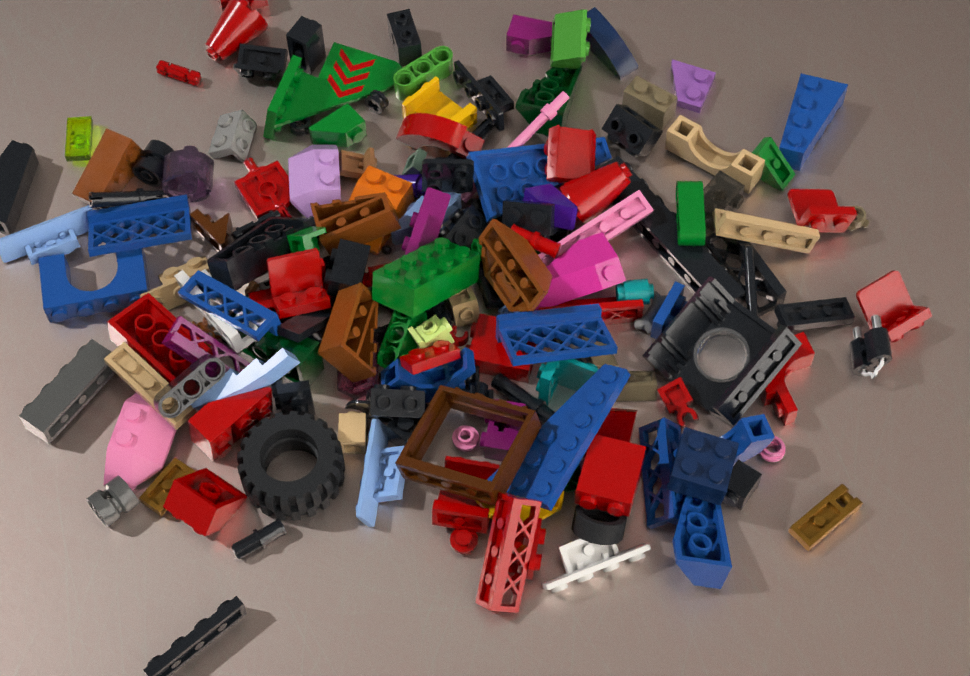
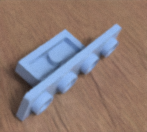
[0,205,93,265]
[356,418,405,527]

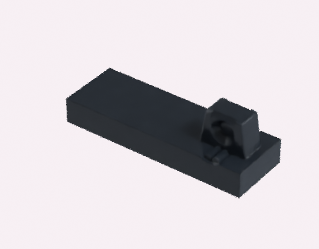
[774,297,855,331]

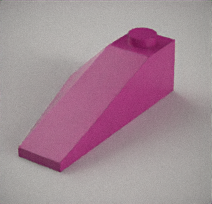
[534,232,626,311]

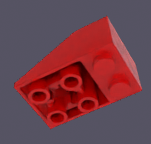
[188,386,273,462]

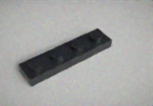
[143,596,247,676]

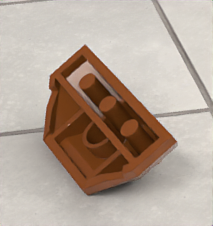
[479,219,553,312]

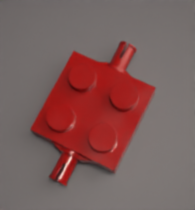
[234,157,293,221]

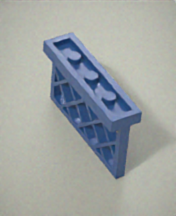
[87,194,192,257]
[495,303,618,366]

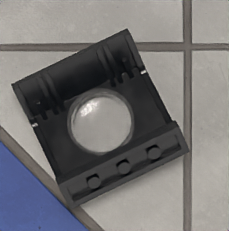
[642,276,802,426]

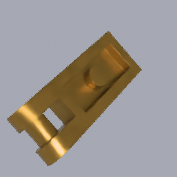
[788,484,863,551]

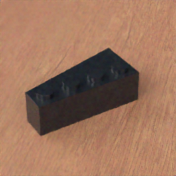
[207,216,312,291]

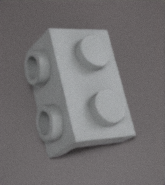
[208,109,257,162]

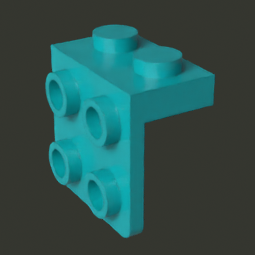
[536,351,599,406]

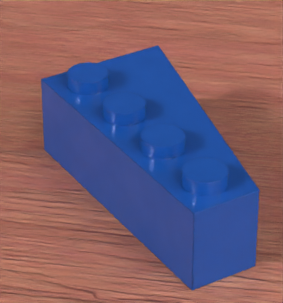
[779,73,848,171]

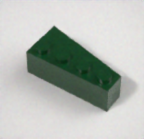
[221,312,324,386]

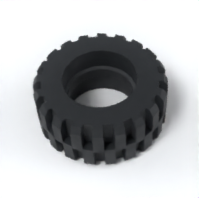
[237,411,345,521]

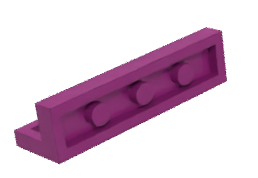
[162,316,250,375]

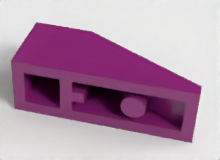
[506,14,552,55]

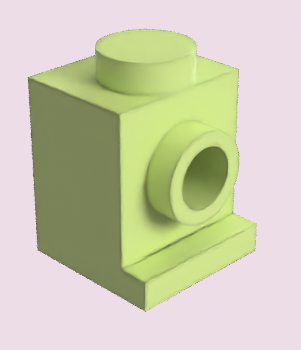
[408,314,455,349]

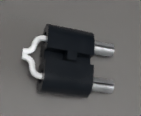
[849,315,892,379]

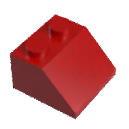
[163,468,247,536]

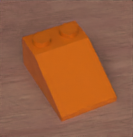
[349,165,414,255]

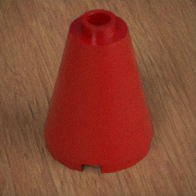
[205,0,268,61]
[560,161,632,224]

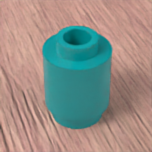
[615,279,654,305]

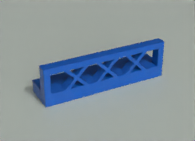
[178,270,281,342]
[639,417,686,529]

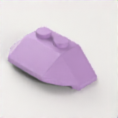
[288,145,341,218]

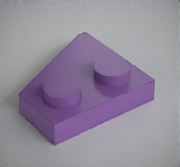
[671,60,716,113]

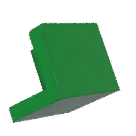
[287,226,326,253]

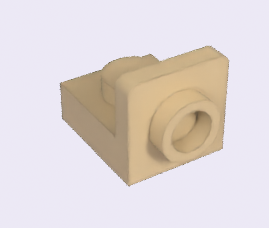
[447,286,480,327]

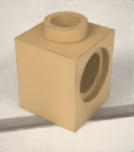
[338,411,368,455]

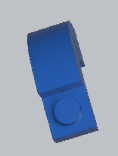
[381,347,476,403]
[673,414,775,466]

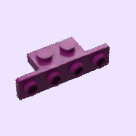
[401,187,451,255]

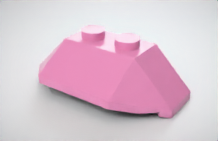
[103,393,177,491]

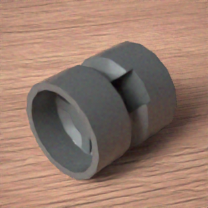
[86,475,140,527]

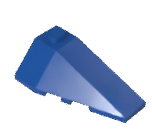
[672,495,732,589]

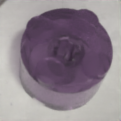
[162,146,214,202]

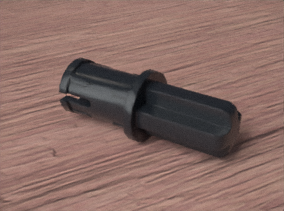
[231,518,287,559]

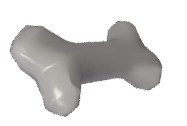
[634,291,667,334]

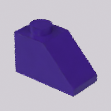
[522,183,578,230]

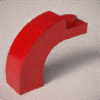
[396,113,485,159]
[760,332,815,426]

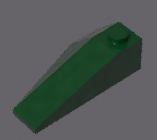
[515,65,583,137]

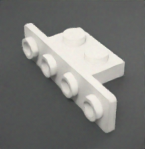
[541,538,651,593]

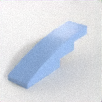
[191,348,300,410]

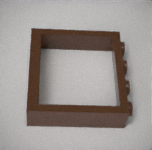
[395,385,542,506]

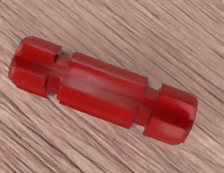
[156,60,202,85]

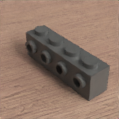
[19,339,115,445]

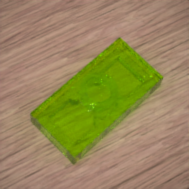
[65,116,93,162]

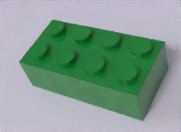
[372,238,480,318]

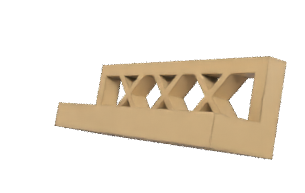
[712,208,820,254]
[104,342,197,430]

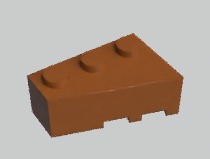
[72,128,143,209]
[318,283,378,383]

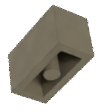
[622,75,677,131]

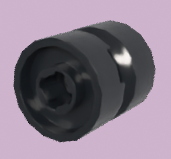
[132,140,177,187]

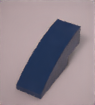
[586,7,638,80]

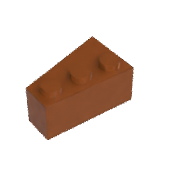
[310,192,401,256]

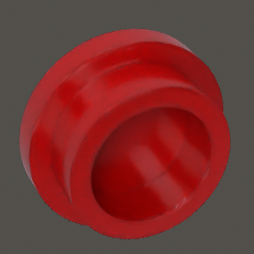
[450,529,478,554]

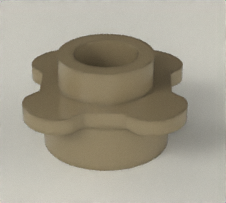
[847,206,869,231]

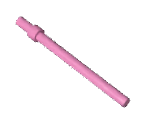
[461,91,569,203]

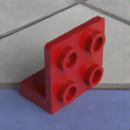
[266,248,331,319]

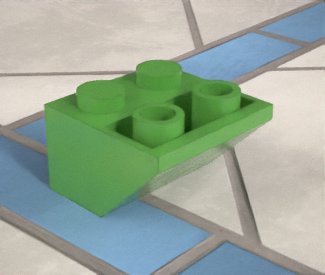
[550,9,591,69]

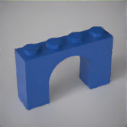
[38,248,150,322]

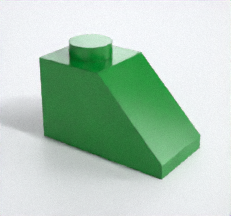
[309,103,367,148]

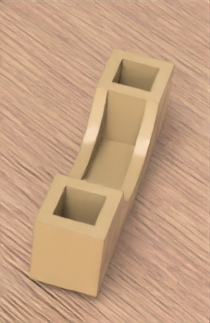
[665,115,765,194]

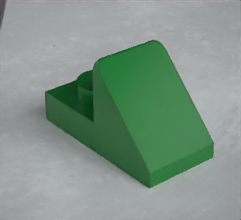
[752,137,795,191]

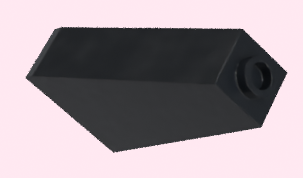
[0,140,39,235]

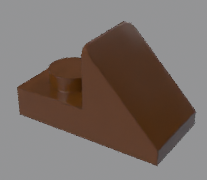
[190,209,233,252]

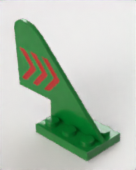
[263,42,402,140]

